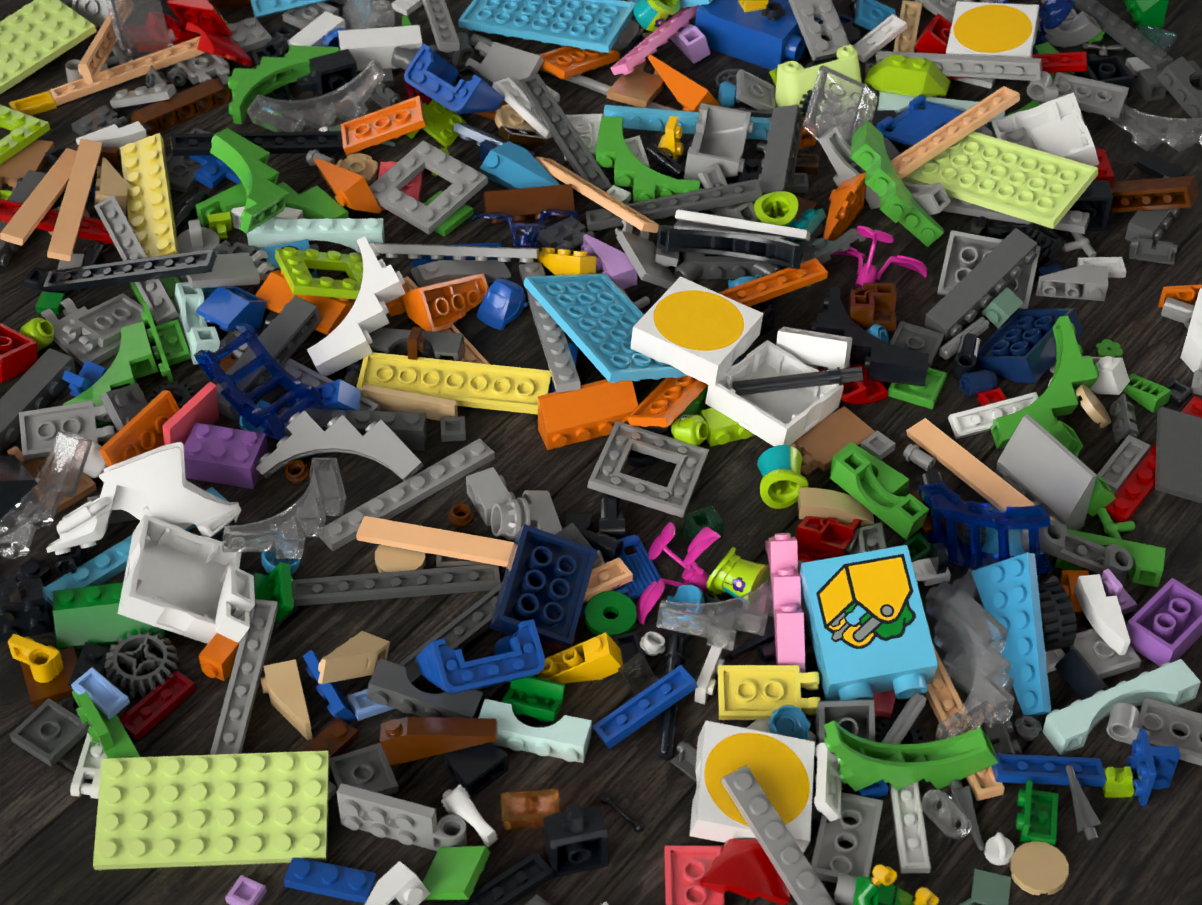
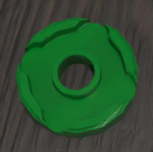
[584,591,637,637]

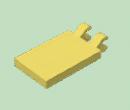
[718,665,820,720]

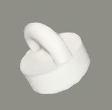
[984,832,1014,866]

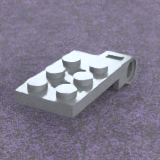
[788,0,850,61]
[1027,71,1129,118]
[1106,697,1202,766]
[337,783,467,851]
[811,792,883,905]

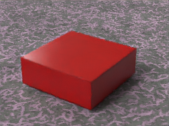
[977,388,1007,406]

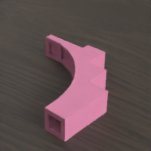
[765,533,805,673]

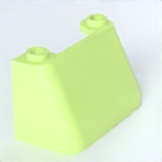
[775,44,864,116]

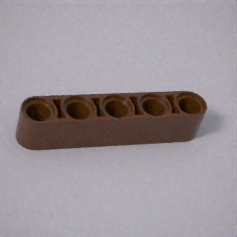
[131,78,231,136]

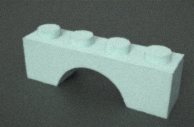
[173,282,220,364]
[478,699,591,763]

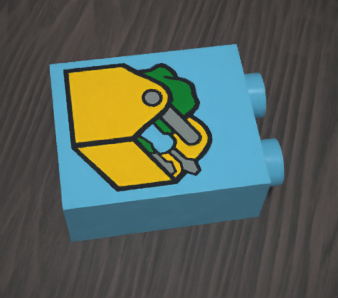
[800,545,938,701]

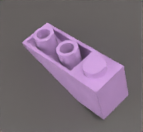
[669,24,711,64]
[581,234,637,289]

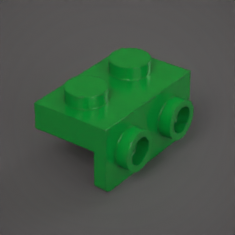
[253,562,294,624]
[502,677,565,722]
[1015,780,1058,846]

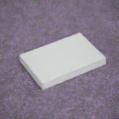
[564,114,603,160]

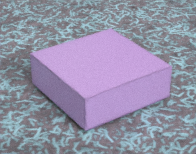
[225,875,267,905]

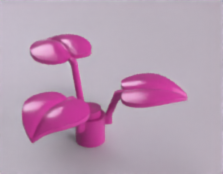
[831,226,927,288]
[636,522,721,625]

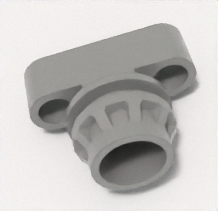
[490,490,562,541]

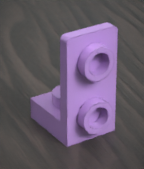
[1101,569,1137,615]

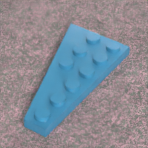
[971,553,1051,717]

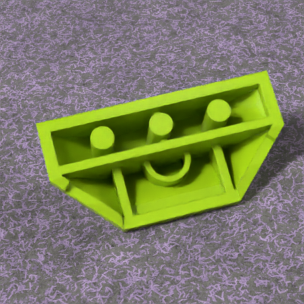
[865,55,950,97]

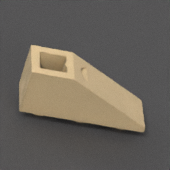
[95,158,127,214]
[318,631,390,684]

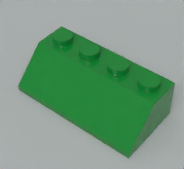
[1122,0,1169,30]
[53,582,166,651]

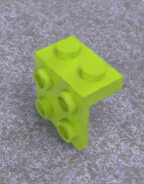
[406,99,466,148]

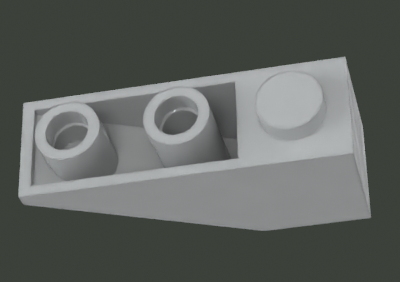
[1036,265,1108,301]

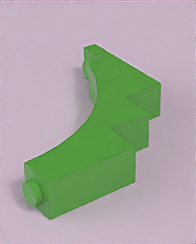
[210,128,289,234]
[196,182,349,226]
[64,321,159,428]

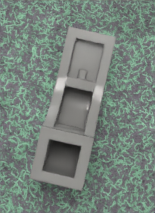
[1038,11,1102,47]
[698,163,759,222]

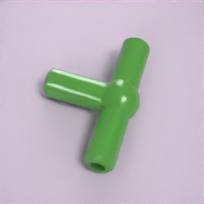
[1096,507,1135,540]

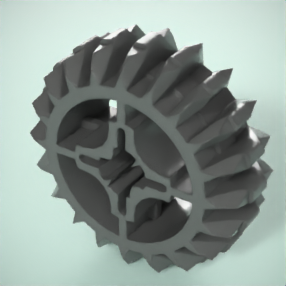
[104,630,179,699]

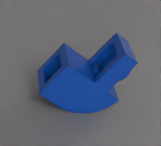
[62,360,108,397]

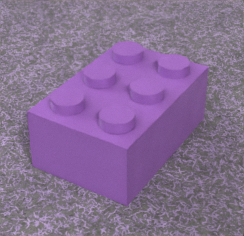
[184,422,269,489]
[1126,578,1202,666]

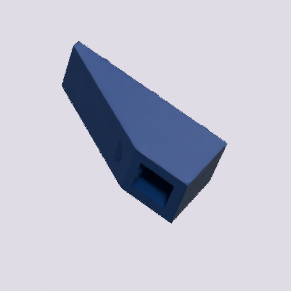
[288,379,361,410]

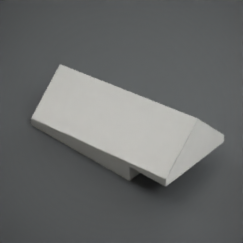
[338,25,422,71]

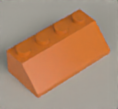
[255,269,356,335]
[538,379,639,450]

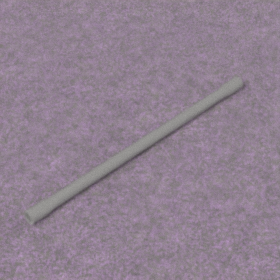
[470,34,679,111]

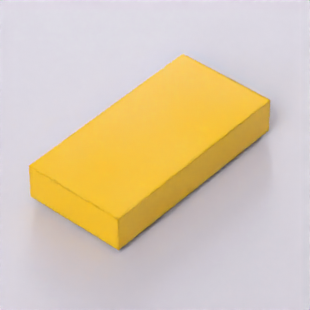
[9,91,57,116]

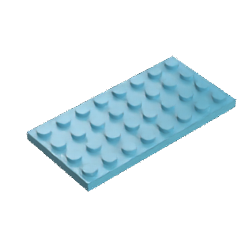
[458,0,635,53]
[523,273,689,383]

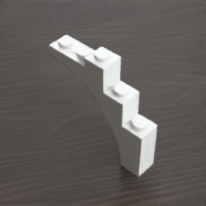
[307,236,406,377]

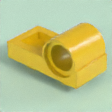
[658,116,683,162]
[8,634,64,683]

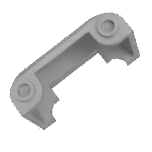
[684,103,754,183]

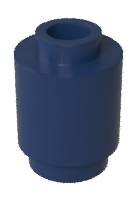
[960,369,997,396]

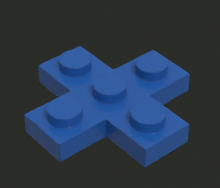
[190,155,241,189]

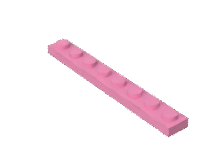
[611,5,700,75]

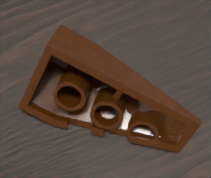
[380,717,498,766]

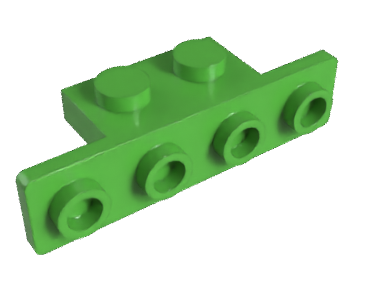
[140,302,191,384]
[72,690,140,758]

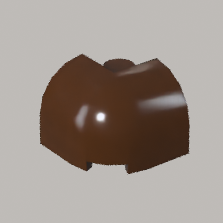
[849,283,897,332]

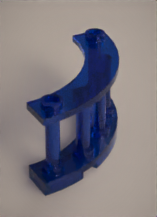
[193,324,325,440]
[919,481,1052,575]

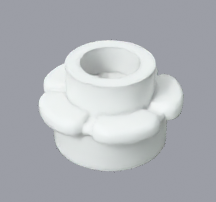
[640,632,665,656]

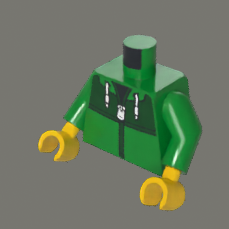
[853,865,939,905]

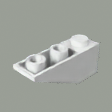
[1050,356,1130,395]
[365,861,430,905]

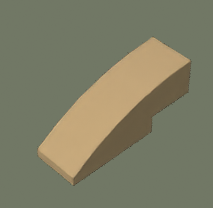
[798,487,874,526]

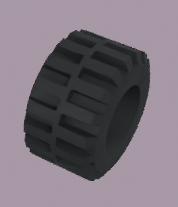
[1038,582,1077,652]

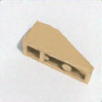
[260,659,313,740]

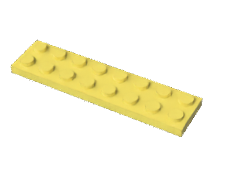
[120,133,179,258]
[356,352,552,414]

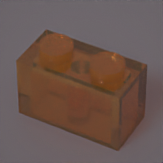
[501,789,561,830]

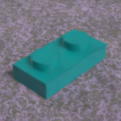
[790,208,826,241]

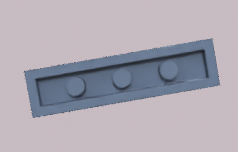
[453,123,535,157]

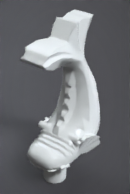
[441,785,498,847]

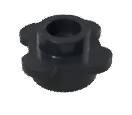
[762,2,786,21]

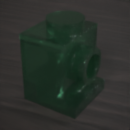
[682,505,724,541]

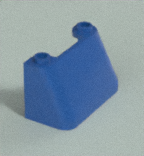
[404,43,505,114]
[416,619,545,694]

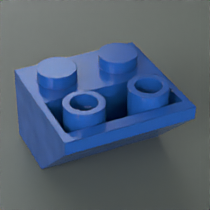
[196,286,267,332]

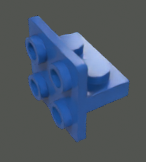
[1127,729,1180,806]

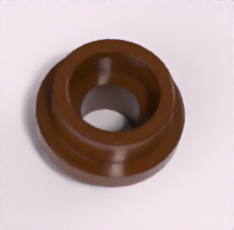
[285,459,310,484]
[448,503,474,527]

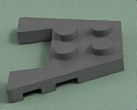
[778,223,867,269]

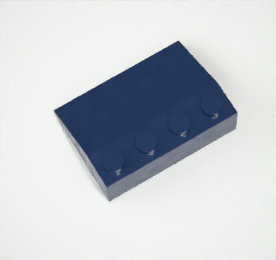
[976,308,1083,384]
[489,524,597,646]

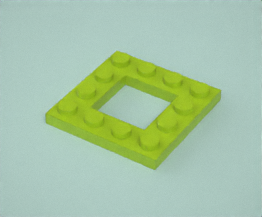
[0,105,51,165]
[275,247,363,299]

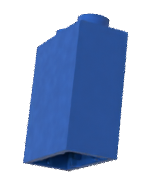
[695,0,823,70]

